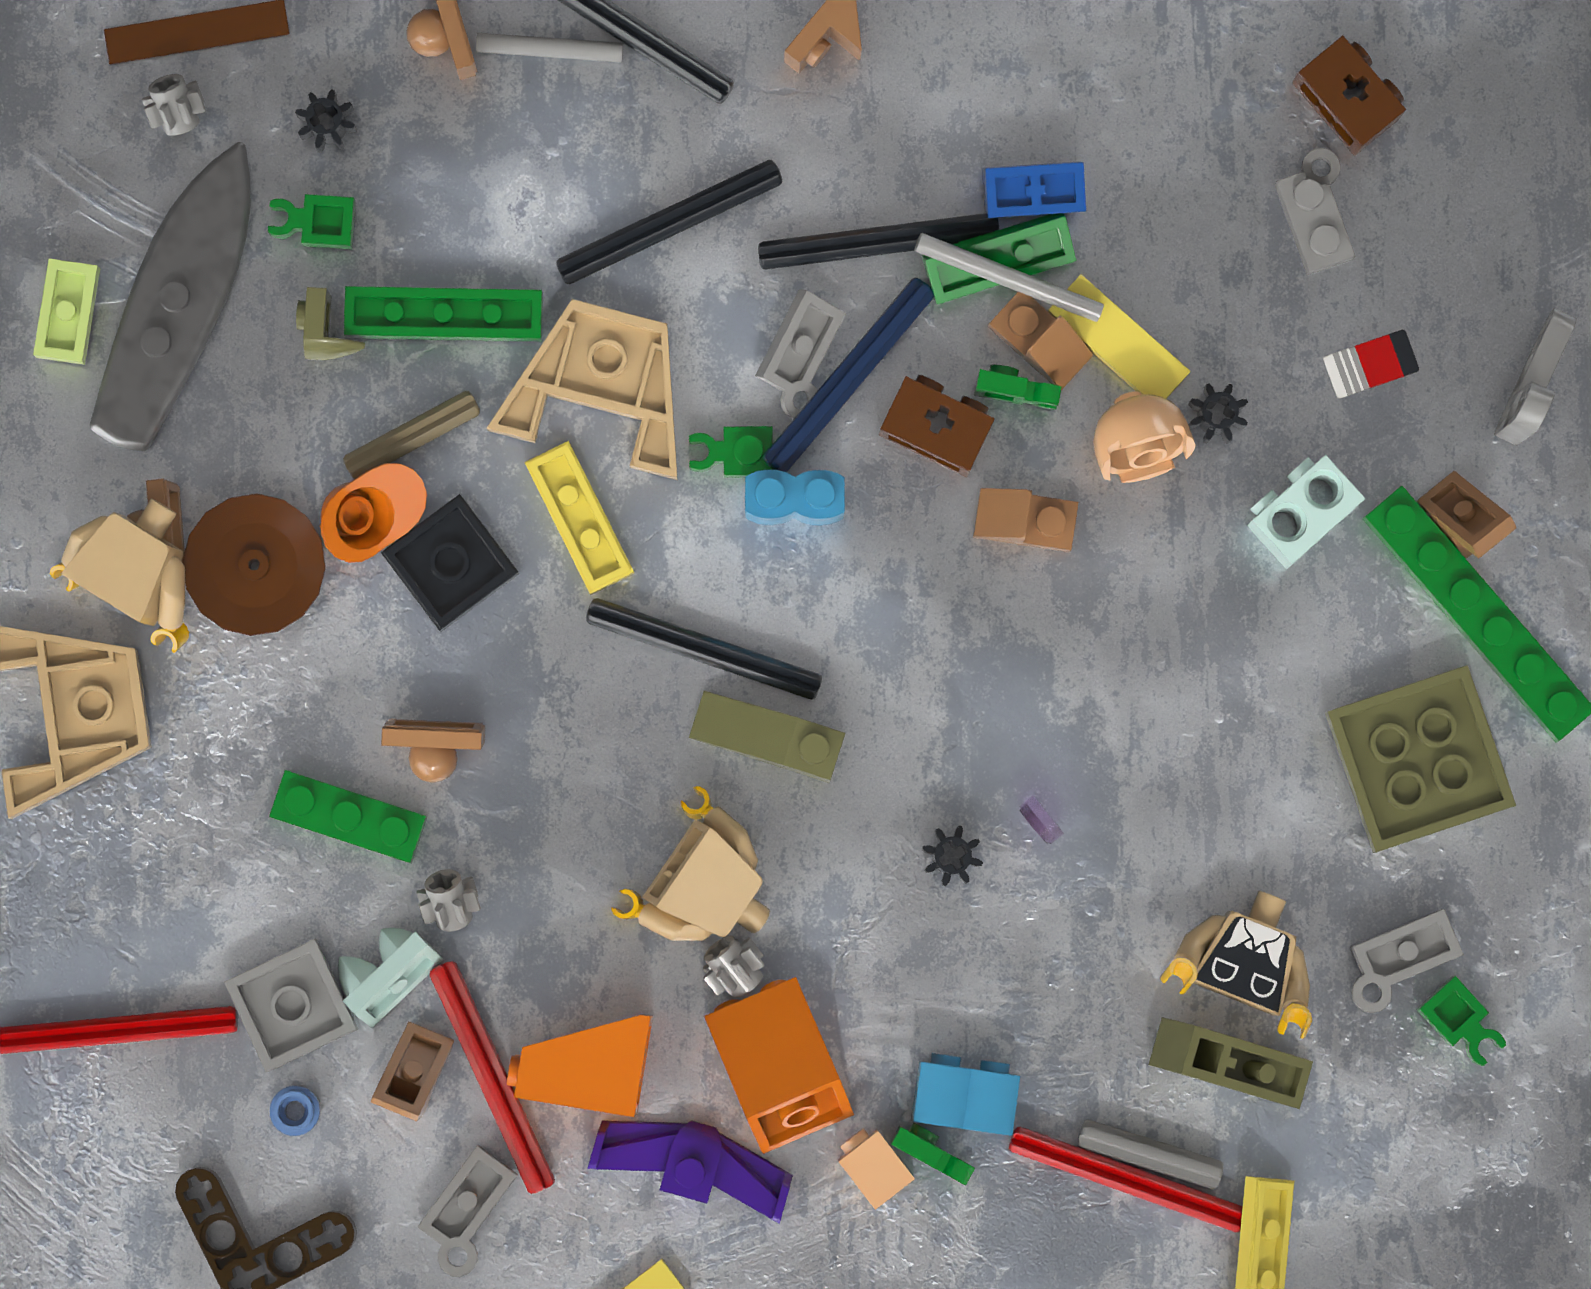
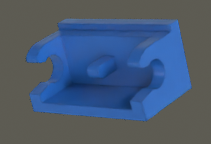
[982,161,1086,218]

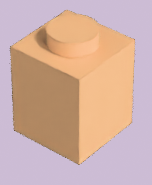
[838,1128,915,1210]

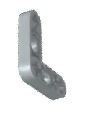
[1494,308,1577,446]

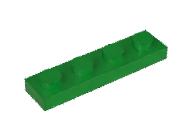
[344,286,543,342]

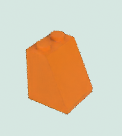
[704,977,854,1154]
[507,1014,653,1117]

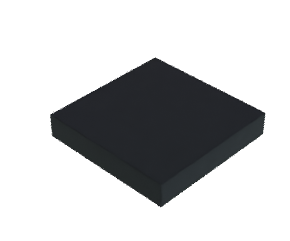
[381,494,519,632]

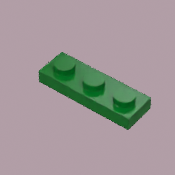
[921,213,1077,304]
[269,770,427,864]

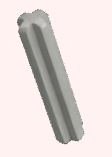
[1078,1120,1223,1189]

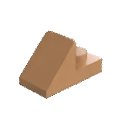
[784,0,862,74]
[988,292,1093,391]
[1417,471,1517,559]
[973,488,1079,552]
[371,1021,454,1121]

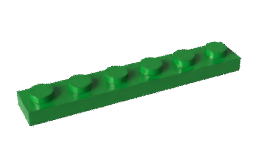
[1363,486,1591,743]

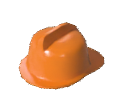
[319,463,427,563]

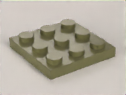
[1325,665,1516,853]

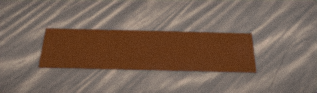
[104,0,290,65]

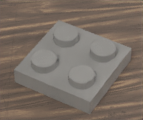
[224,939,358,1072]

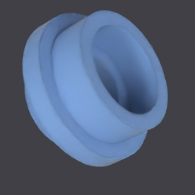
[270,1086,320,1136]

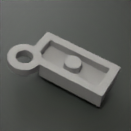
[1274,148,1355,275]
[755,289,846,418]
[1350,909,1464,1013]
[418,1145,518,1277]

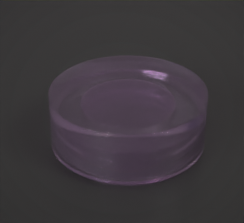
[1019,795,1064,844]

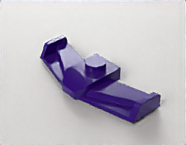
[587,1120,793,1224]

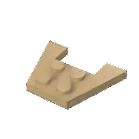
[487,299,678,480]
[0,626,152,819]

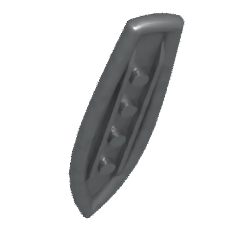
[90,142,251,451]

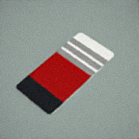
[1323,329,1419,399]

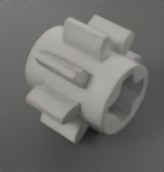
[142,74,206,136]
[416,869,481,932]
[703,936,764,998]

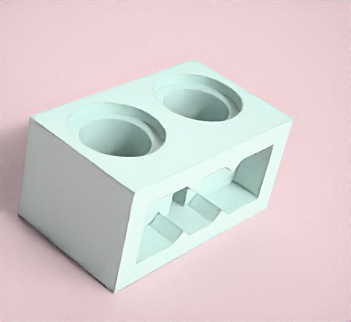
[1247,455,1366,569]

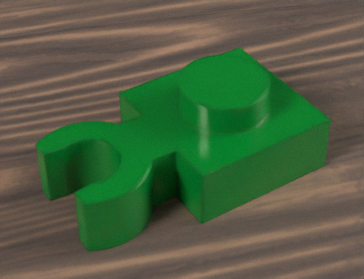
[267,194,356,249]
[974,364,1062,410]
[689,426,773,478]
[1416,976,1506,1066]
[890,1122,975,1186]

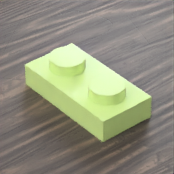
[33,259,100,365]

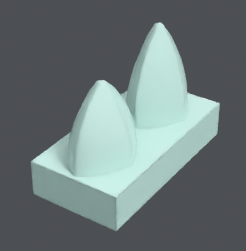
[338,928,444,1028]

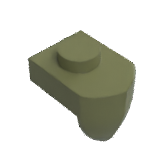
[296,287,365,360]

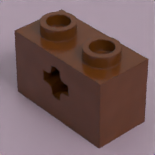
[1292,35,1407,156]
[879,375,995,478]

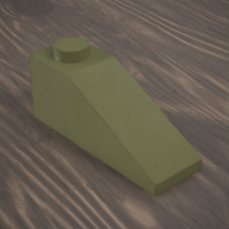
[689,691,846,783]
[1148,1017,1313,1109]

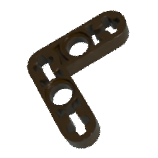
[175,1167,357,1289]

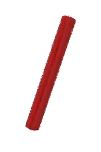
[430,961,555,1194]
[0,1006,238,1054]
[1009,1126,1243,1232]

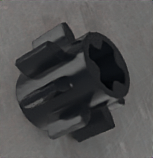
[295,89,357,153]
[1188,383,1248,444]
[922,825,983,887]

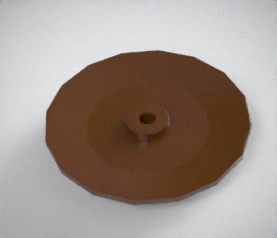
[182,493,326,636]

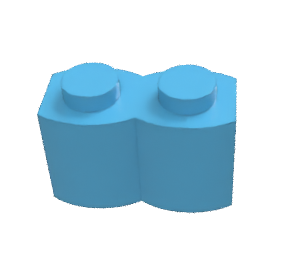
[745,470,845,526]
[911,1053,1020,1136]

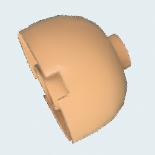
[1093,391,1196,483]

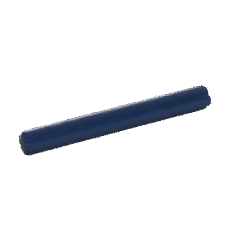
[763,278,934,473]

